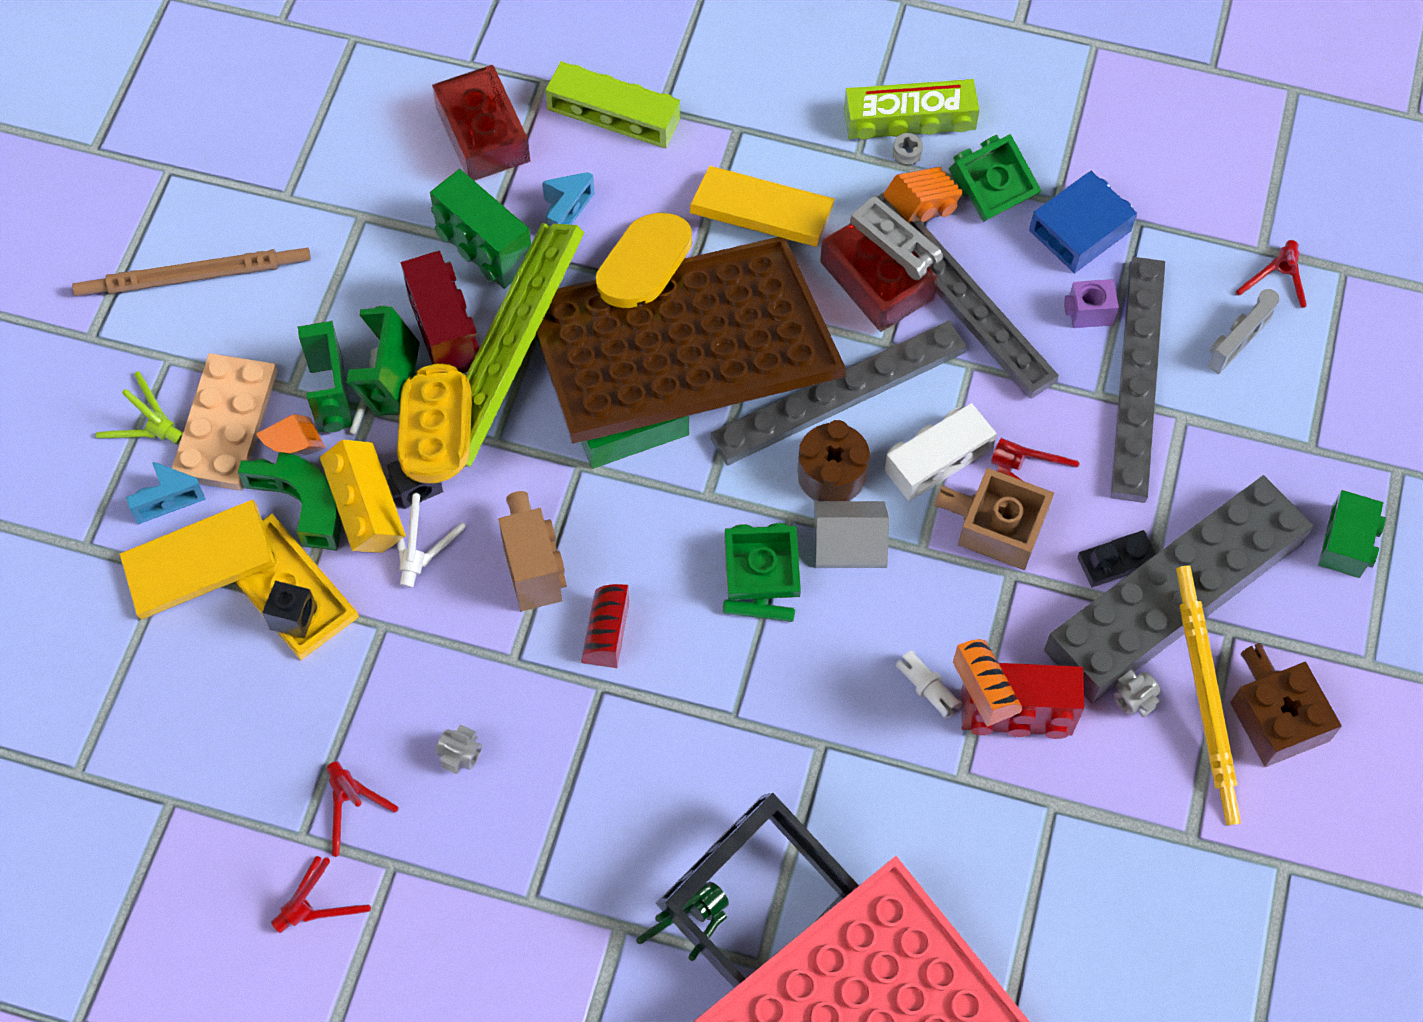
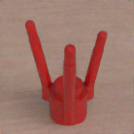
[991,438,1080,481]

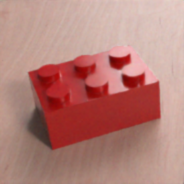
[961,663,1084,739]

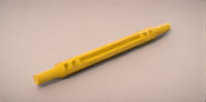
[1176,565,1241,826]

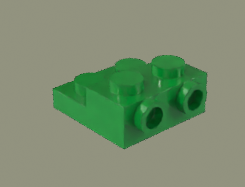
[948,134,1042,223]
[724,523,801,600]

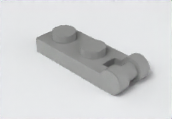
[850,195,943,280]
[1208,289,1279,374]

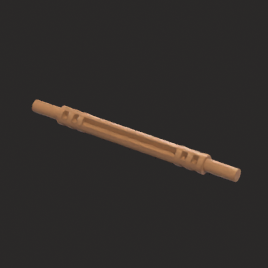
[72,247,311,296]

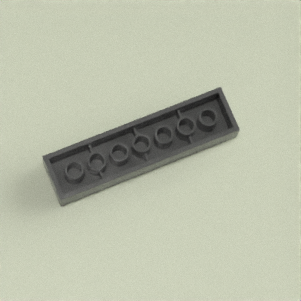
[1044,475,1314,704]

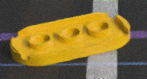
[596,213,693,308]
[397,364,472,483]

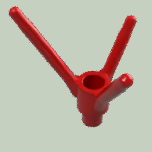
[1236,240,1307,308]
[326,761,398,857]
[271,856,371,933]

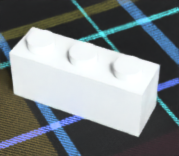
[884,403,997,501]

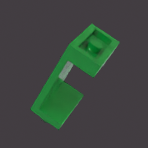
[347,306,420,416]
[297,321,352,433]

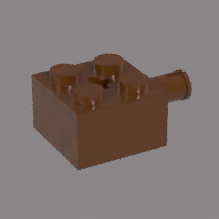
[1230,643,1342,767]

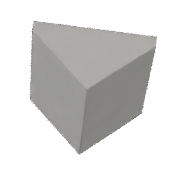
[814,501,889,568]

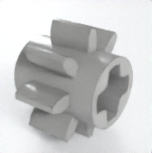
[1114,670,1160,717]
[435,724,482,774]

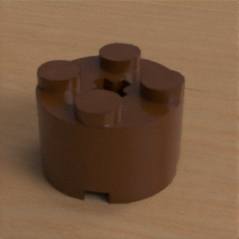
[797,420,870,501]

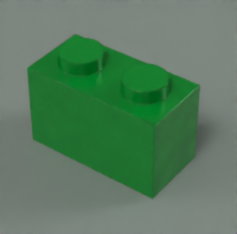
[1318,490,1386,578]

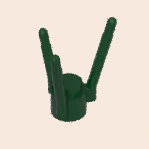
[636,881,729,961]

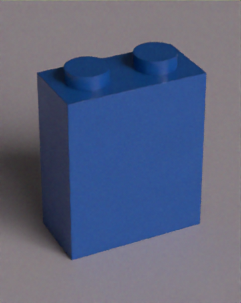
[1029,170,1137,274]

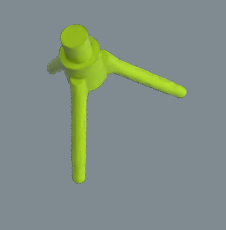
[95,371,183,445]

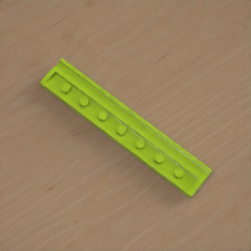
[464,223,585,467]

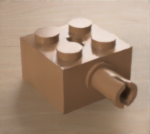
[934,468,1054,570]
[498,491,567,612]

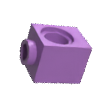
[1064,279,1119,328]

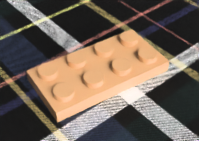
[172,353,278,491]

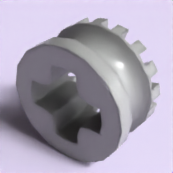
[893,133,923,166]

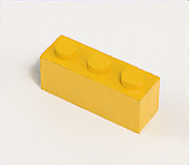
[320,439,406,553]

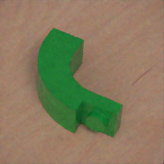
[238,452,341,551]

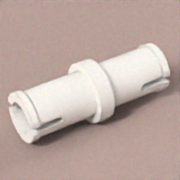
[896,650,962,719]

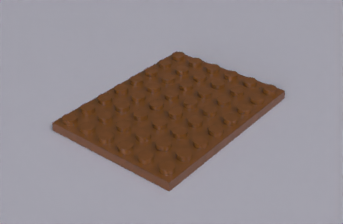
[536,237,846,444]

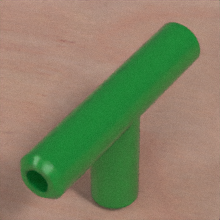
[722,598,795,622]

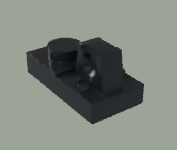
[1077,530,1156,588]

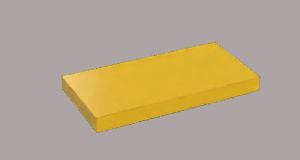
[689,165,835,247]
[120,499,276,620]
[235,514,359,661]

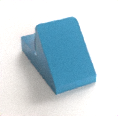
[542,172,595,226]
[126,462,206,525]

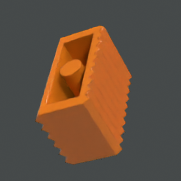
[883,167,962,223]

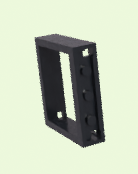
[655,793,859,988]

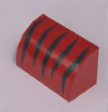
[581,584,629,668]

